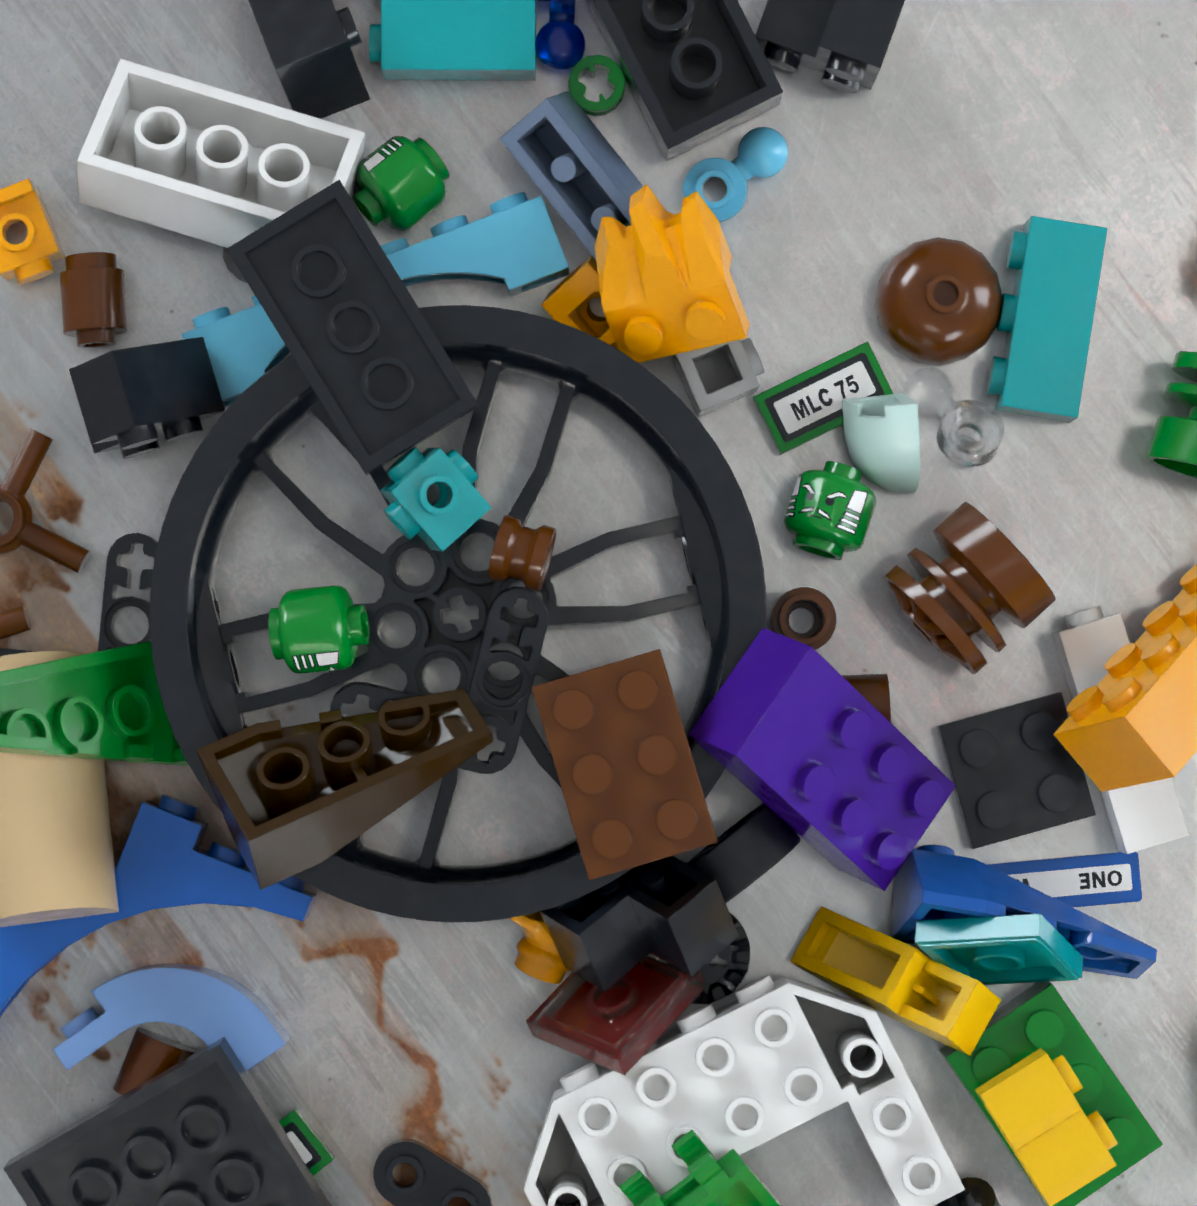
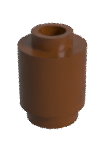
[60,252,128,348]
[769,587,836,650]

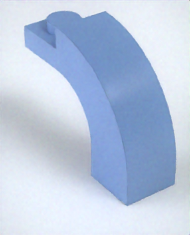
[53,963,291,1071]

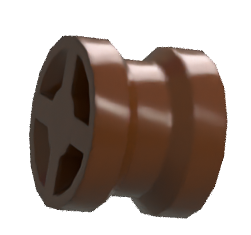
[488,515,557,592]

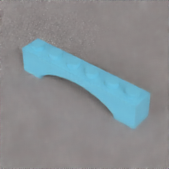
[182,192,569,408]

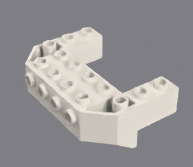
[524,975,965,1206]

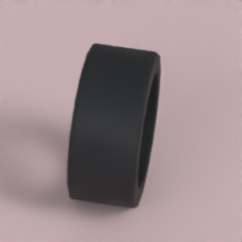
[687,803,800,903]

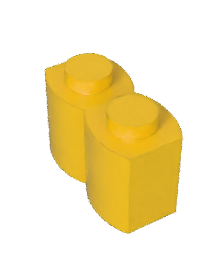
[974,1048,1118,1206]

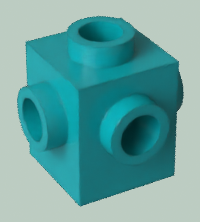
[380,446,492,552]

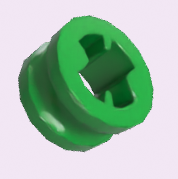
[568,55,625,117]

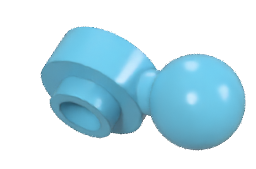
[683,127,789,222]

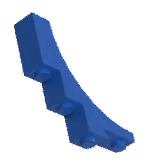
[0,794,317,1018]

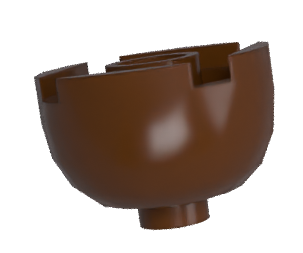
[874,237,1003,366]

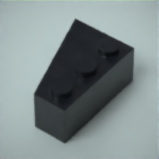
[248,0,370,119]

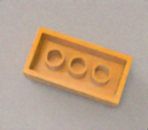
[1053,565,1197,792]

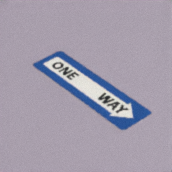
[987,852,1142,908]

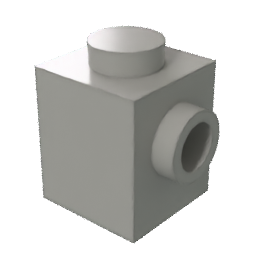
[673,338,764,417]

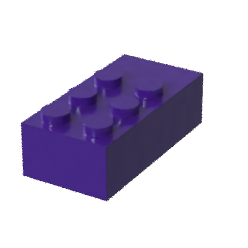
[688,628,956,891]

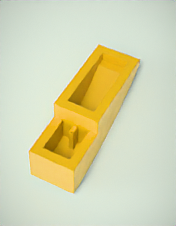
[790,906,1001,1056]

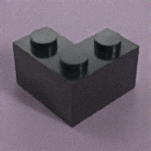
[755,0,905,93]
[69,337,225,459]
[541,856,739,991]

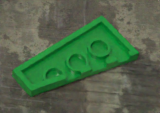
[0,641,189,766]

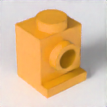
[0,178,66,284]
[541,255,618,349]

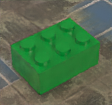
[939,982,1163,1206]

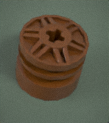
[883,502,1056,674]

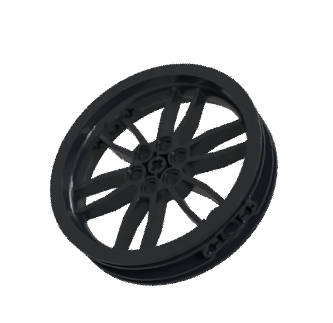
[150,305,767,922]

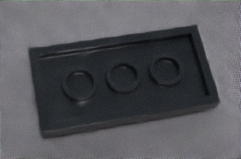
[227,180,479,475]

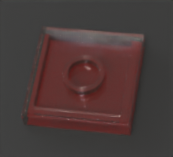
[526,953,706,1075]

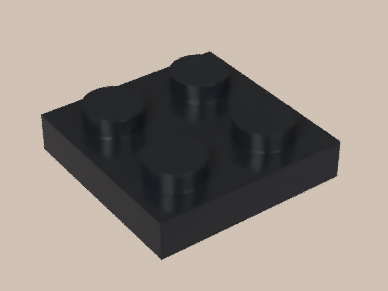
[937,692,1096,849]

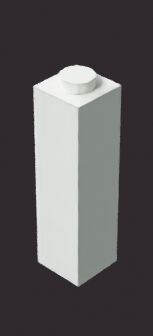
[1051,606,1189,854]

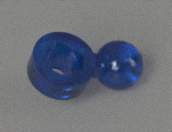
[535,0,586,70]

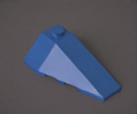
[890,845,1157,979]

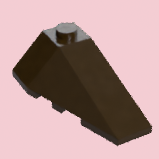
[197,688,493,890]

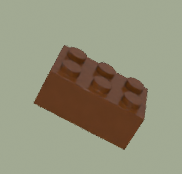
[531,649,718,880]

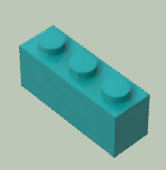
[987,216,1108,423]

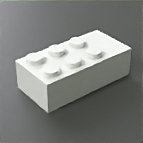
[77,59,365,248]

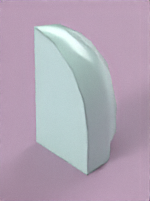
[842,393,921,493]

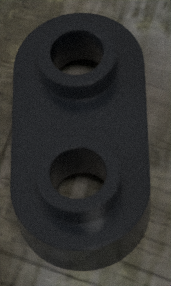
[373,1139,492,1206]

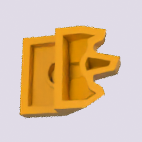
[595,184,750,363]

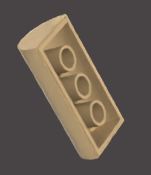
[0,651,119,927]

